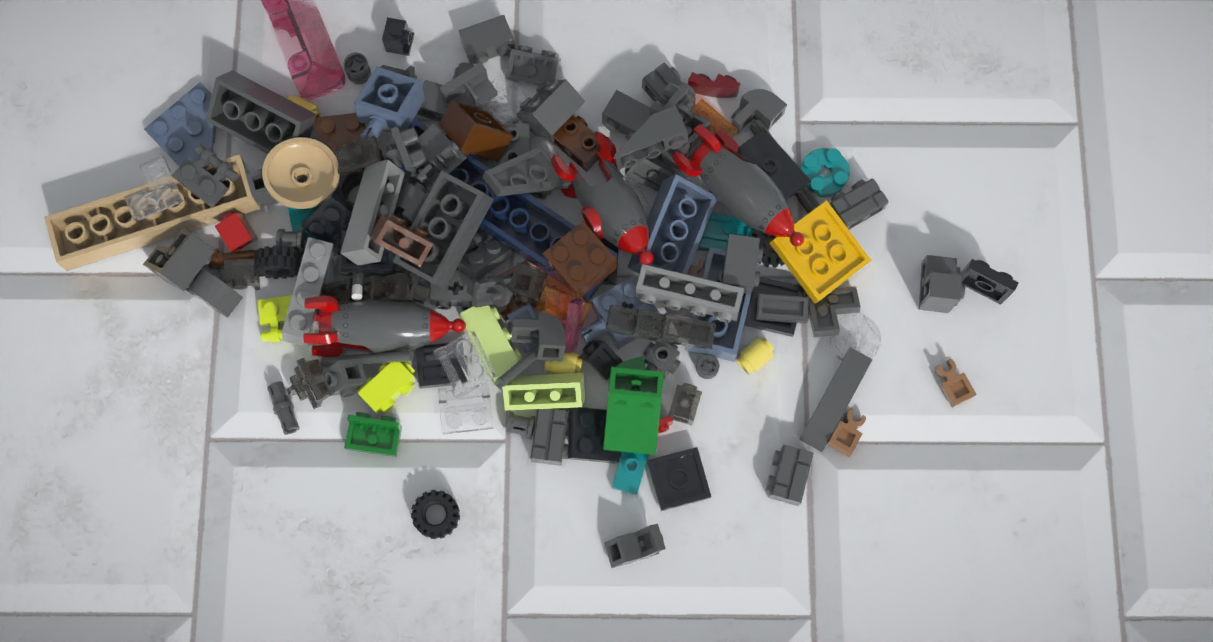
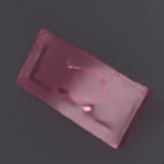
[562,298,584,354]

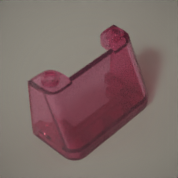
[261,0,346,101]

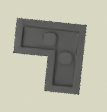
[805,287,861,337]

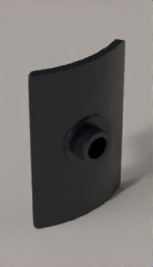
[737,130,811,201]

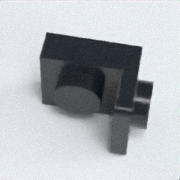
[579,340,624,381]

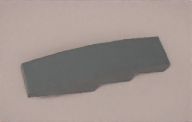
[799,347,873,452]

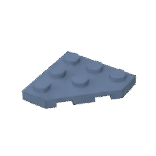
[144,82,216,167]

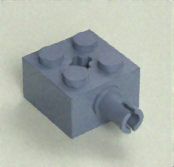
[354,66,425,145]
[579,275,662,349]

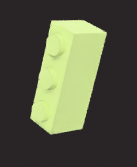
[459,305,523,385]
[502,373,585,410]

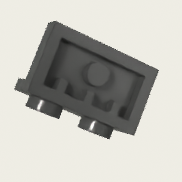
[506,45,561,85]

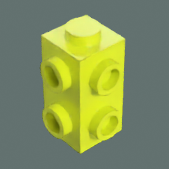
[358,361,416,416]

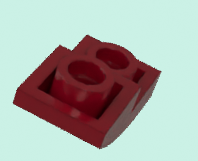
[688,72,741,98]

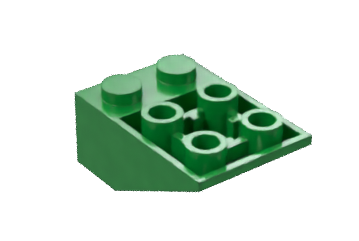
[603,367,664,455]

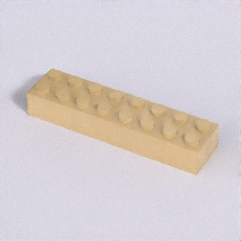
[44,154,260,271]

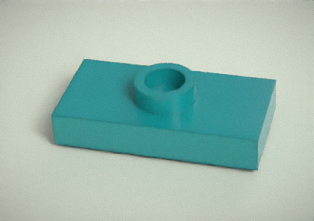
[612,452,648,496]

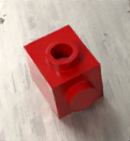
[215,211,258,252]

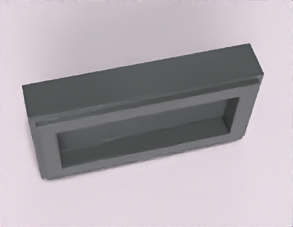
[756,293,809,324]

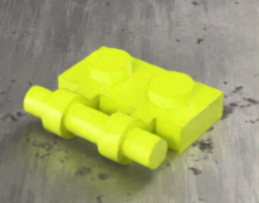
[258,295,313,343]

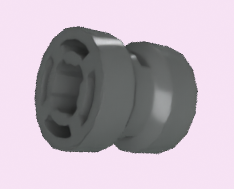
[343,52,371,85]

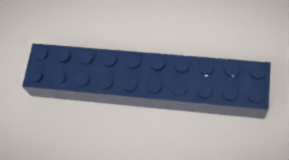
[394,118,618,302]

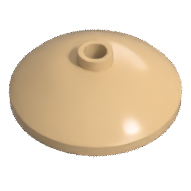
[262,137,340,209]

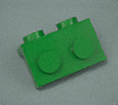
[344,412,402,457]

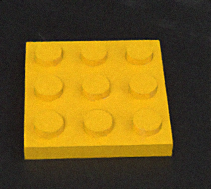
[770,200,872,303]

